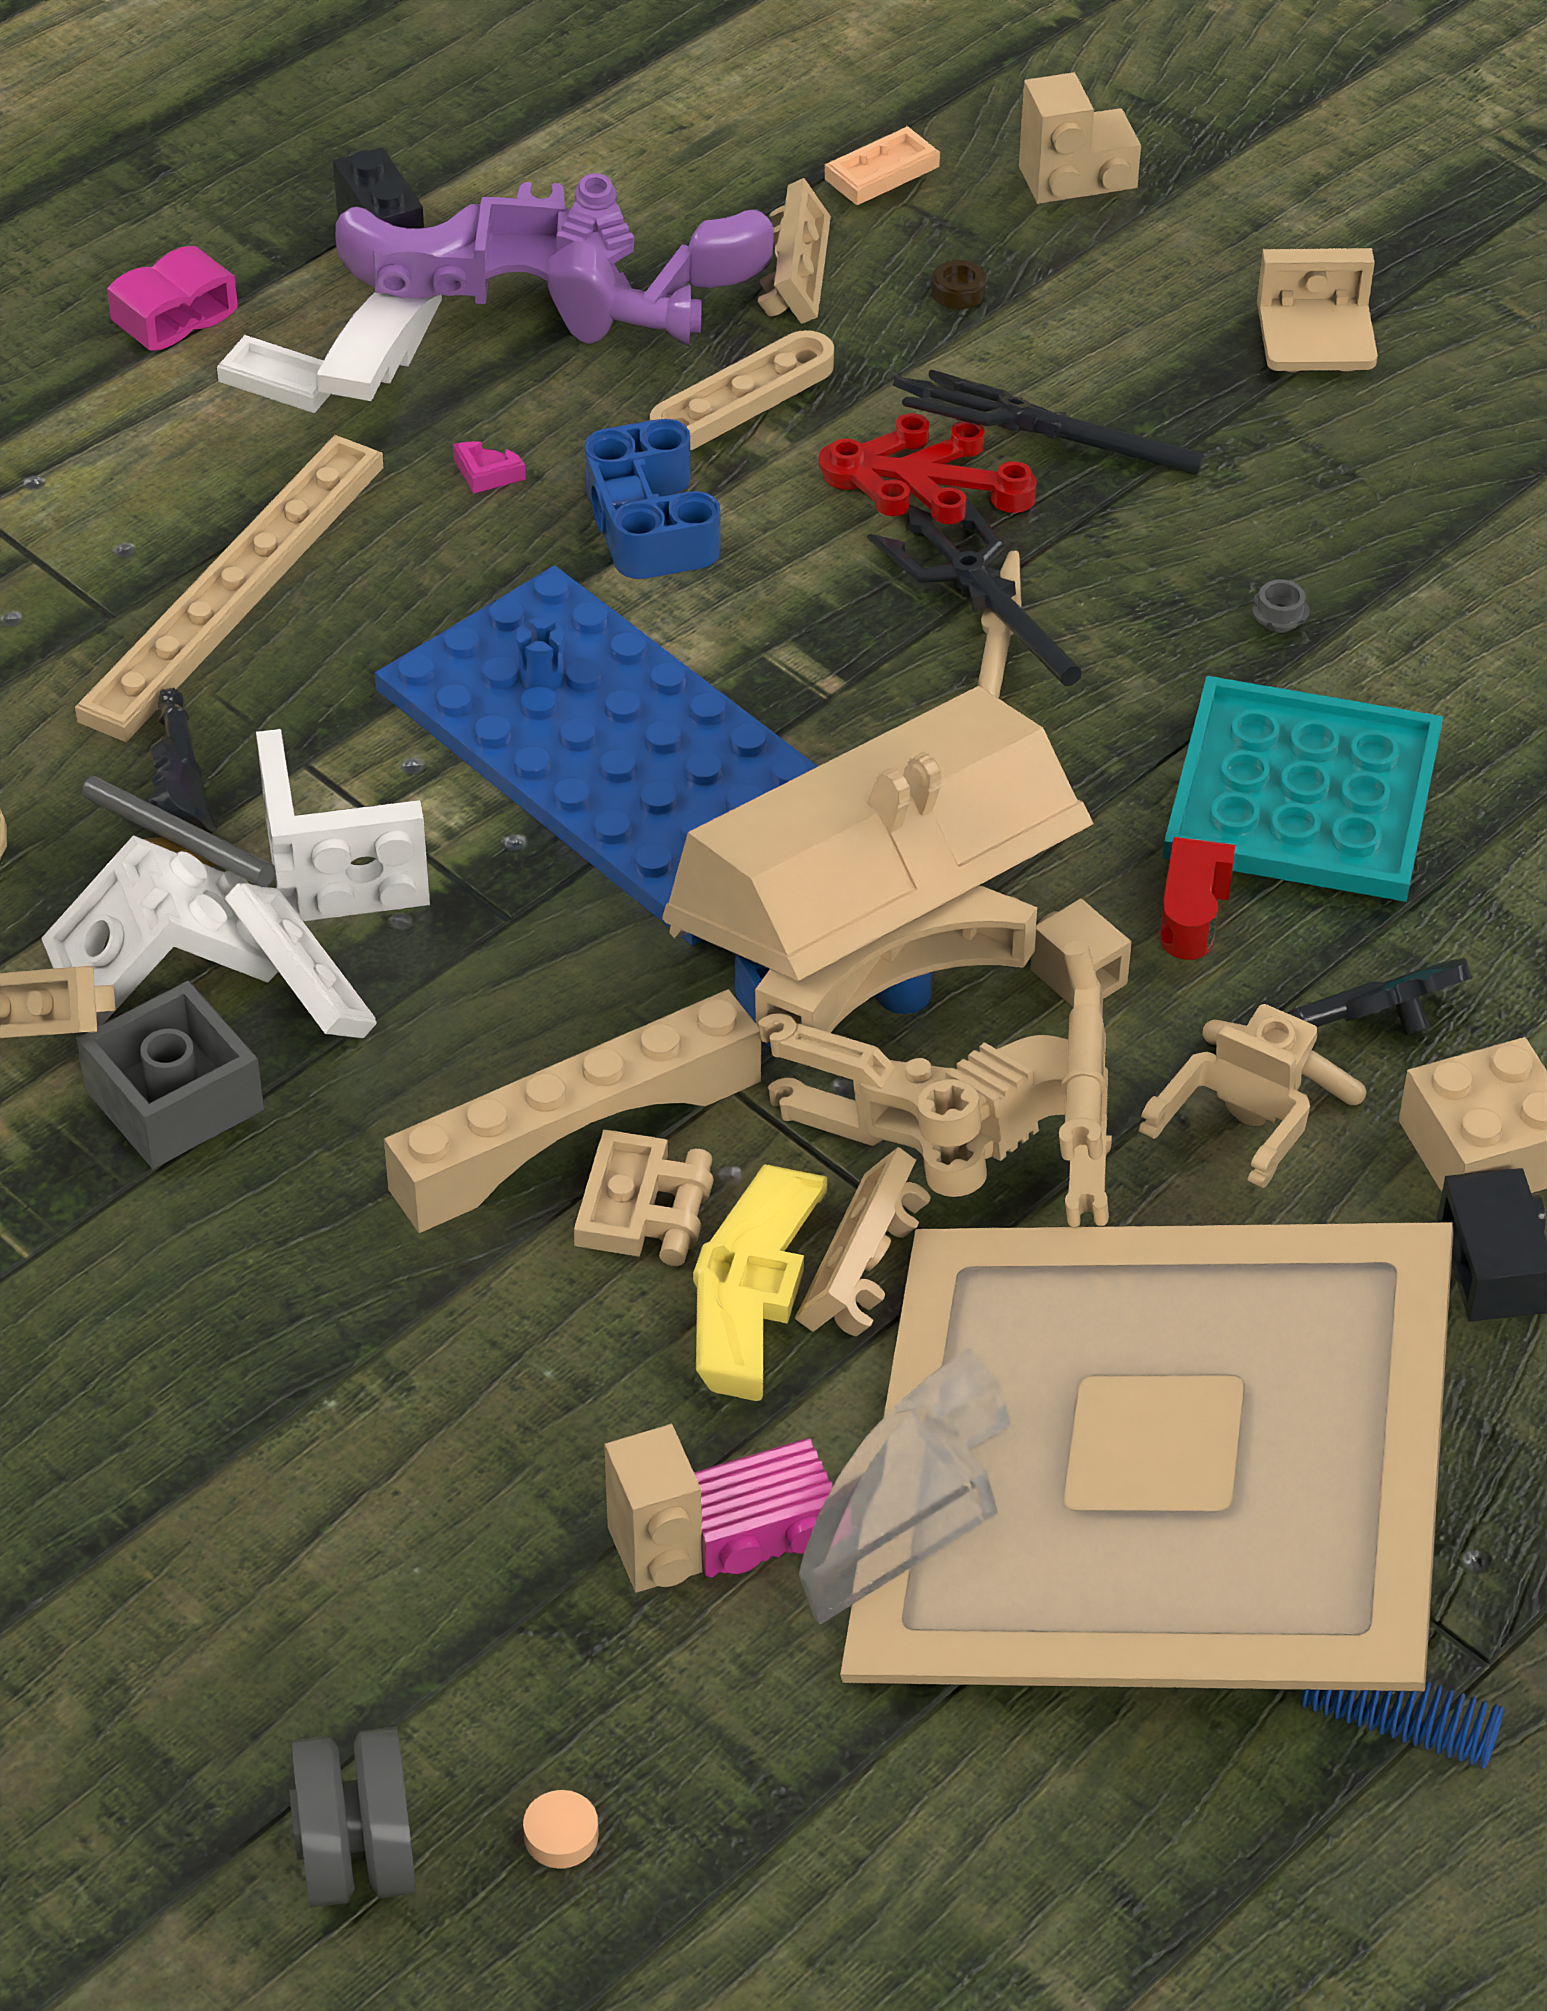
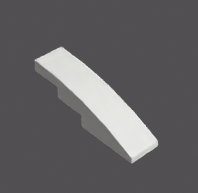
[316,293,442,401]

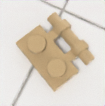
[574,1129,714,1266]

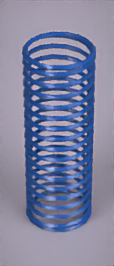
[1301,1681,1504,1770]

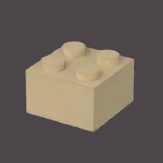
[1399,1037,1547,1193]

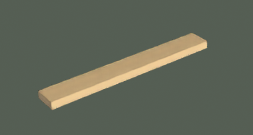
[75,435,384,743]

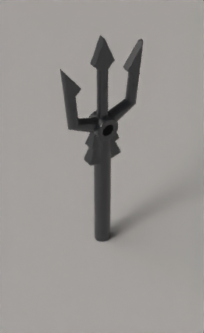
[893,369,1204,475]
[867,498,1082,686]

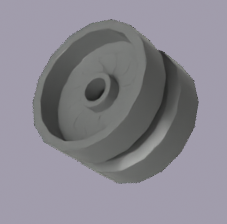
[290,1726,416,1908]

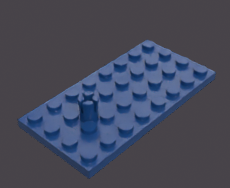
[375,565,818,946]

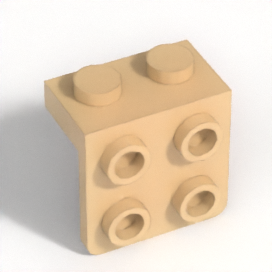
[1257,248,1378,372]

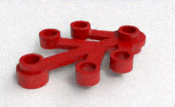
[818,413,1037,524]

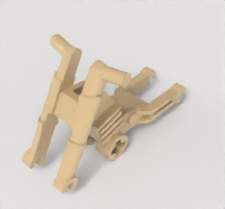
[758,940,1112,1227]

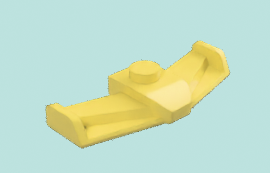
[693,1164,827,1401]

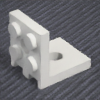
[256,729,430,921]
[41,836,278,1027]

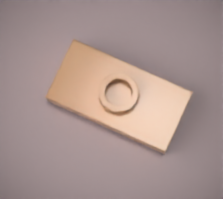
[825,126,940,205]

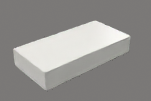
[217,335,331,413]

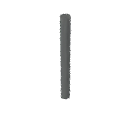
[82,776,275,887]

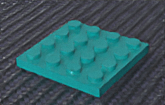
[1162,676,1444,902]

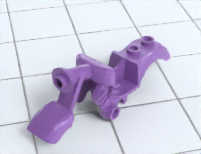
[336,173,774,346]

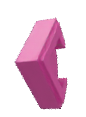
[453,441,526,494]

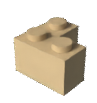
[1019,72,1141,204]

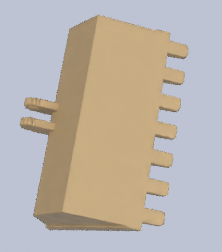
[662,686,1094,981]

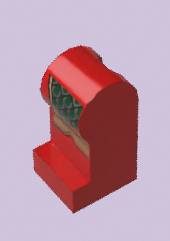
[1160,837,1236,960]

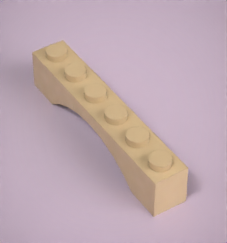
[384,989,761,1233]

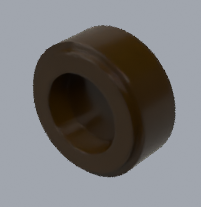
[932,260,986,309]

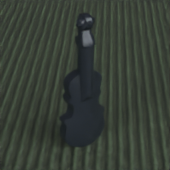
[144,687,216,834]
[1287,958,1473,1035]

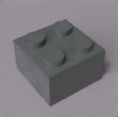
[76,981,264,1169]

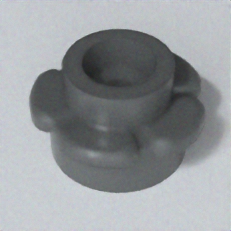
[1252,579,1310,633]

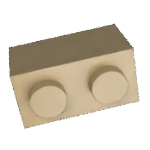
[604,1424,702,1593]

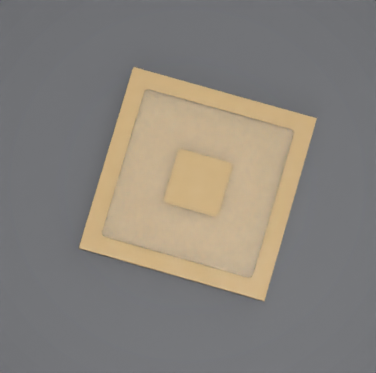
[840,1222,1453,1691]

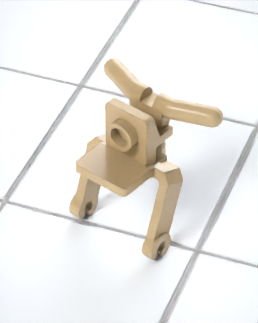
[1139,1004,1366,1188]

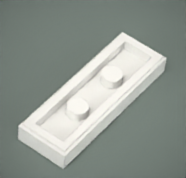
[224,883,377,1038]

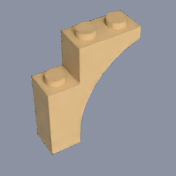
[755,885,1037,1033]

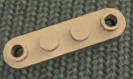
[650,331,834,450]

